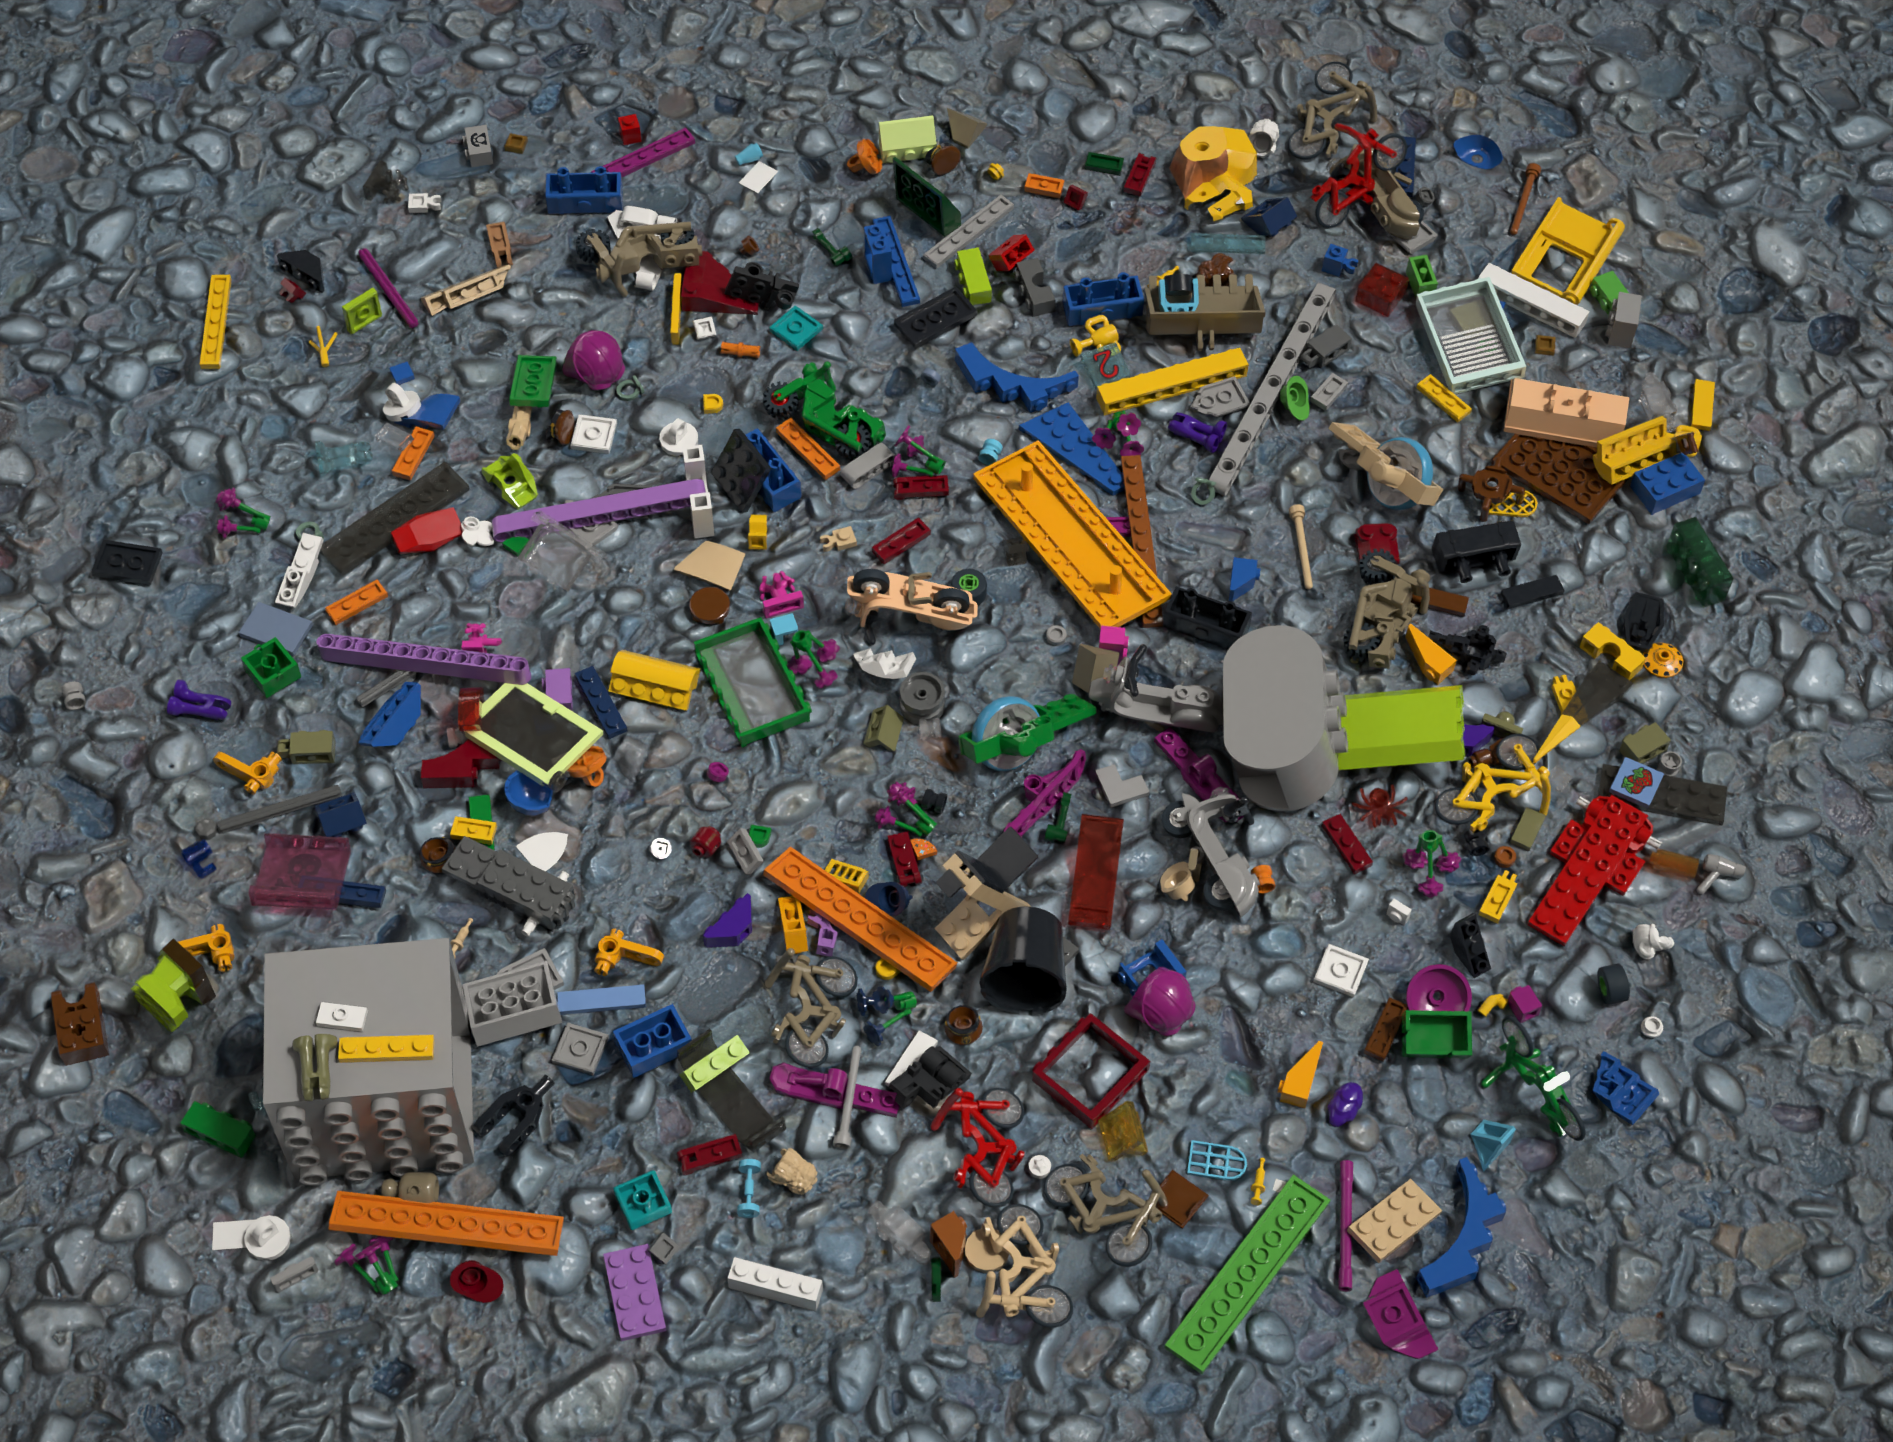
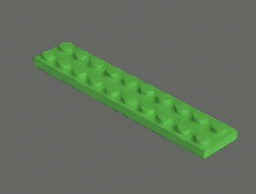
[1164,1174,1330,1374]

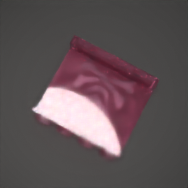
[248,833,351,910]

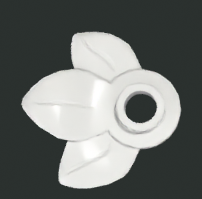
[461,517,494,546]

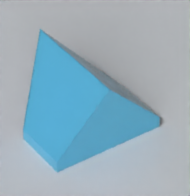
[1470,1120,1516,1172]

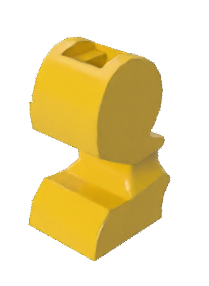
[748,514,767,550]

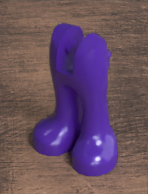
[1167,412,1227,453]
[167,679,231,720]

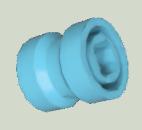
[978,439,1003,466]

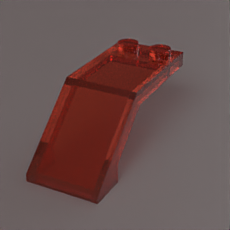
[1068,814,1124,930]

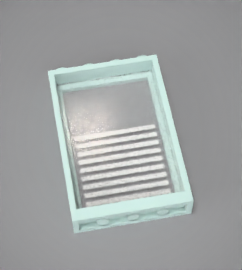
[1416,277,1526,394]

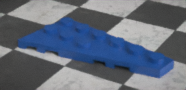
[1019,402,1124,496]

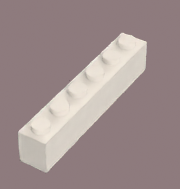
[1478,263,1590,338]

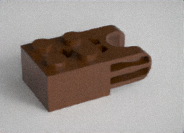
[51,982,110,1066]

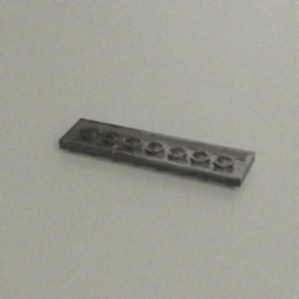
[320,462,470,576]

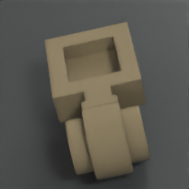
[1389,602,1418,636]

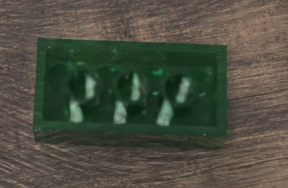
[1666,517,1734,608]

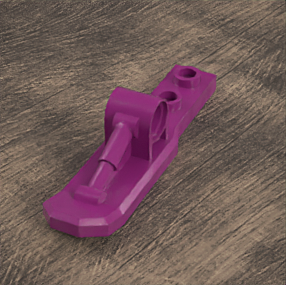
[1154,727,1243,822]
[1004,749,1086,837]
[769,1062,900,1118]

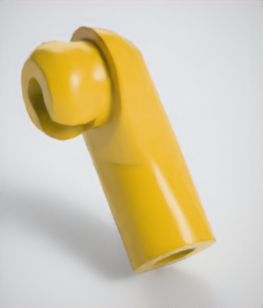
[1477,994,1508,1017]

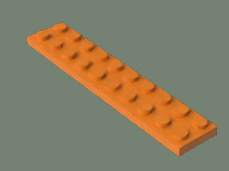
[763,847,958,992]
[329,1191,564,1256]

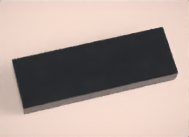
[1501,574,1565,609]

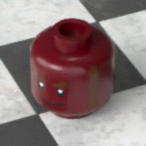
[690,826,721,858]

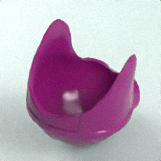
[562,330,625,390]
[1124,967,1196,1036]

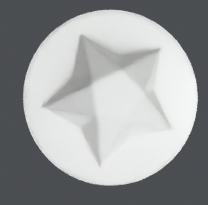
[1028,1155,1051,1179]

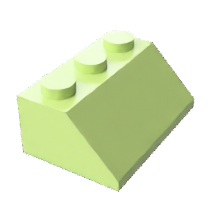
[879,115,937,163]

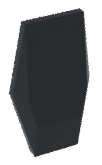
[1624,592,1664,653]

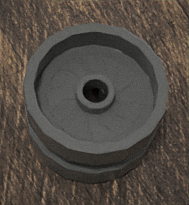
[900,672,945,725]

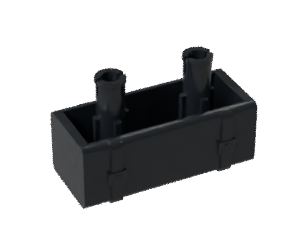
[1431,520,1521,583]
[1163,586,1252,650]

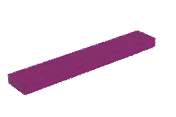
[591,128,695,177]

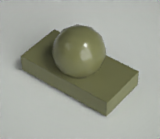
[1481,711,1524,738]

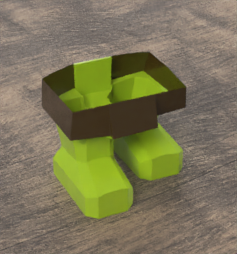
[131,938,216,1033]

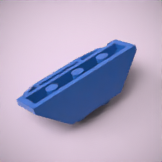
[358,682,421,747]

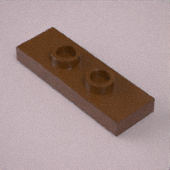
[1364,997,1408,1062]

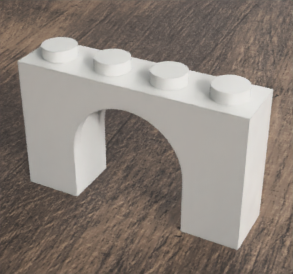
[682,445,714,538]

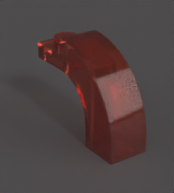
[458,687,485,731]

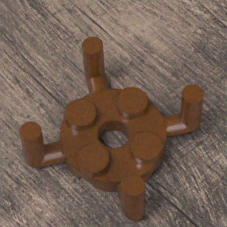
[1458,457,1525,522]

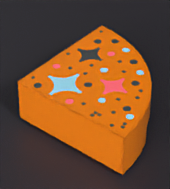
[910,839,937,861]

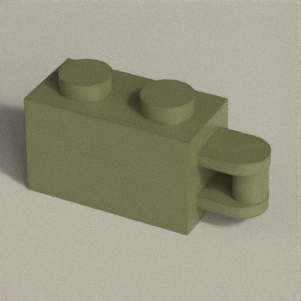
[277,730,336,764]

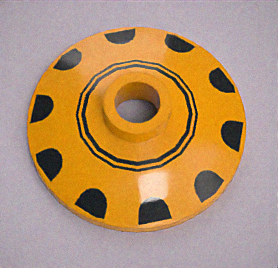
[1643,643,1683,678]

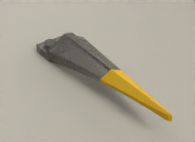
[1533,661,1633,763]

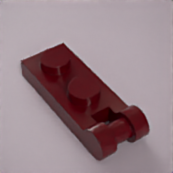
[1123,153,1157,197]
[893,475,949,500]
[887,832,922,887]
[676,1134,743,1175]

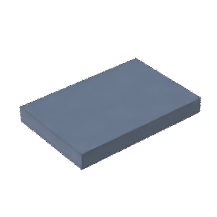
[239,602,313,656]

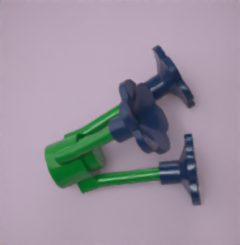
[856,986,917,1046]

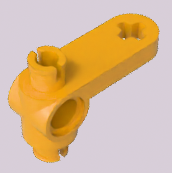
[213,752,282,795]
[178,924,235,972]
[594,928,664,976]

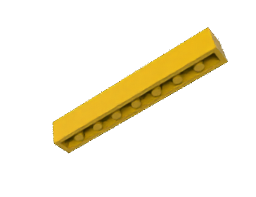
[1096,348,1249,416]

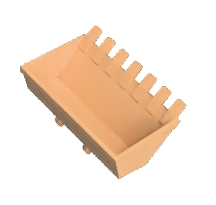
[1504,378,1629,448]

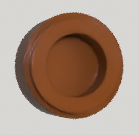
[1494,846,1516,868]

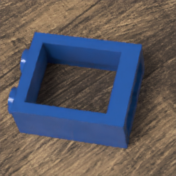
[864,223,892,284]

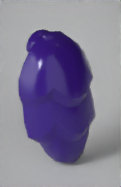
[1327,1082,1363,1127]

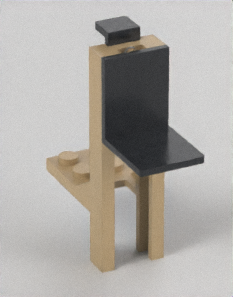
[935,827,1038,960]

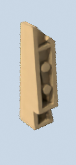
[420,265,511,316]

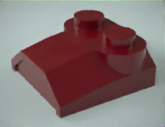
[1355,523,1400,565]

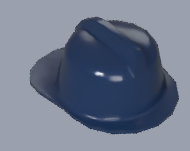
[865,882,913,916]

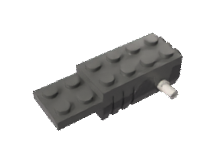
[442,836,575,937]

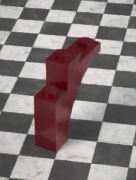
[421,709,502,789]

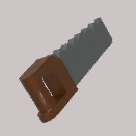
[1671,432,1698,455]

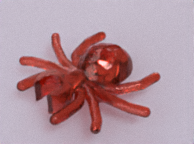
[1352,784,1408,828]

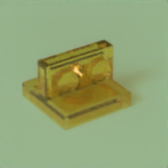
[1098,1101,1148,1161]

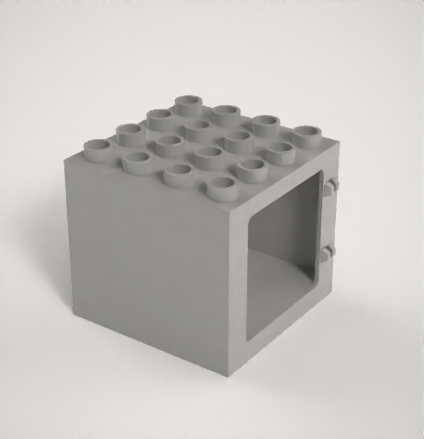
[263,938,475,1185]

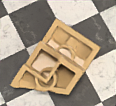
[674,541,745,591]

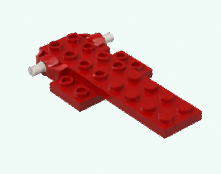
[1527,795,1662,947]

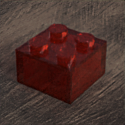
[1355,263,1409,317]

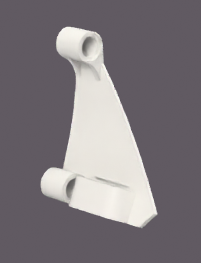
[607,206,677,290]

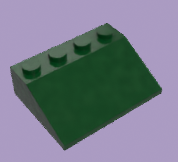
[893,157,961,237]

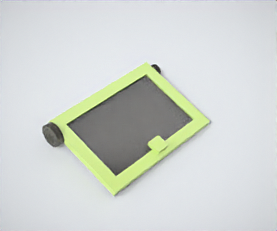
[459,683,603,792]

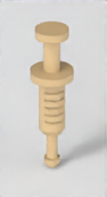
[450,918,473,959]

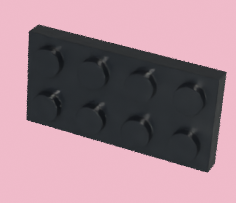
[894,286,978,349]

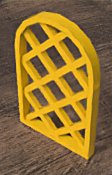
[1488,491,1538,517]

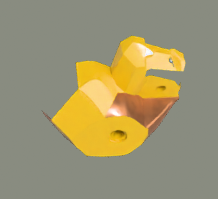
[1169,126,1257,221]

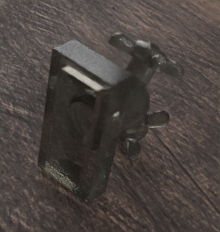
[363,161,409,203]

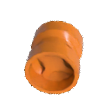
[1251,865,1276,894]

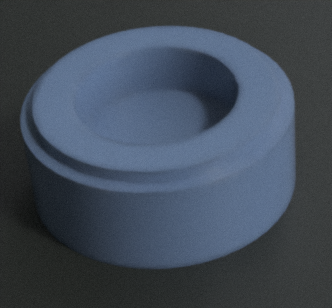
[921,368,941,386]

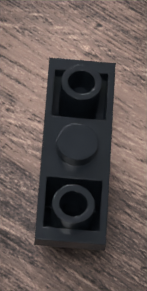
[276,250,325,293]
[1449,913,1491,978]

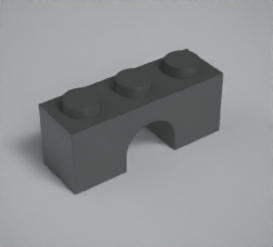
[1014,258,1055,317]

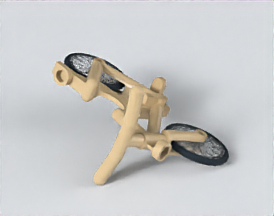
[976,1204,1073,1328]

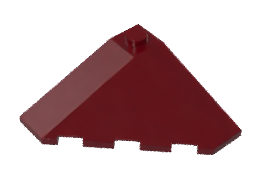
[681,251,759,315]

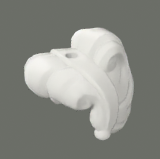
[1633,924,1674,959]

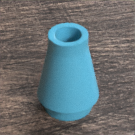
[735,143,763,166]

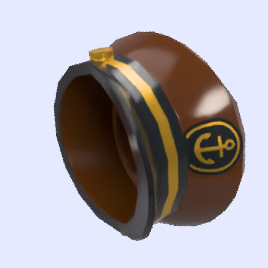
[925,143,961,175]
[546,410,574,445]
[420,837,456,873]
[945,1005,983,1045]

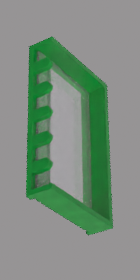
[694,617,812,747]

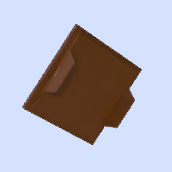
[1156,1170,1209,1229]

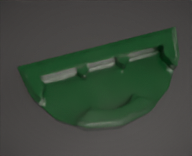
[931,1257,941,1302]

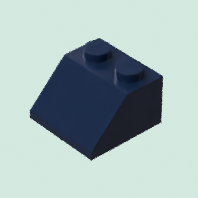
[1241,197,1297,237]
[315,792,367,838]

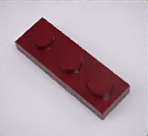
[872,517,931,564]
[1321,814,1373,874]

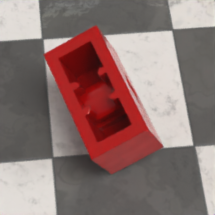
[988,234,1034,271]

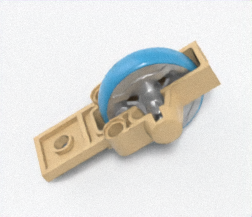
[1328,422,1443,510]

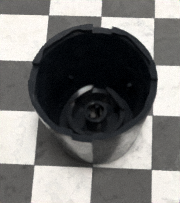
[979,906,1067,1015]

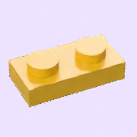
[450,816,497,845]

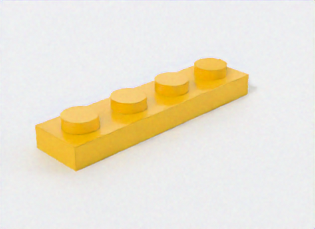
[338,1035,435,1063]

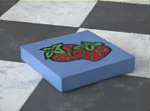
[1609,757,1664,809]

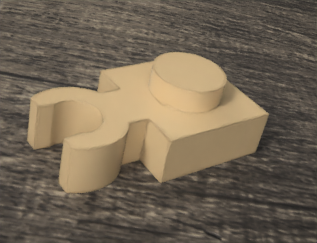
[820,526,857,552]

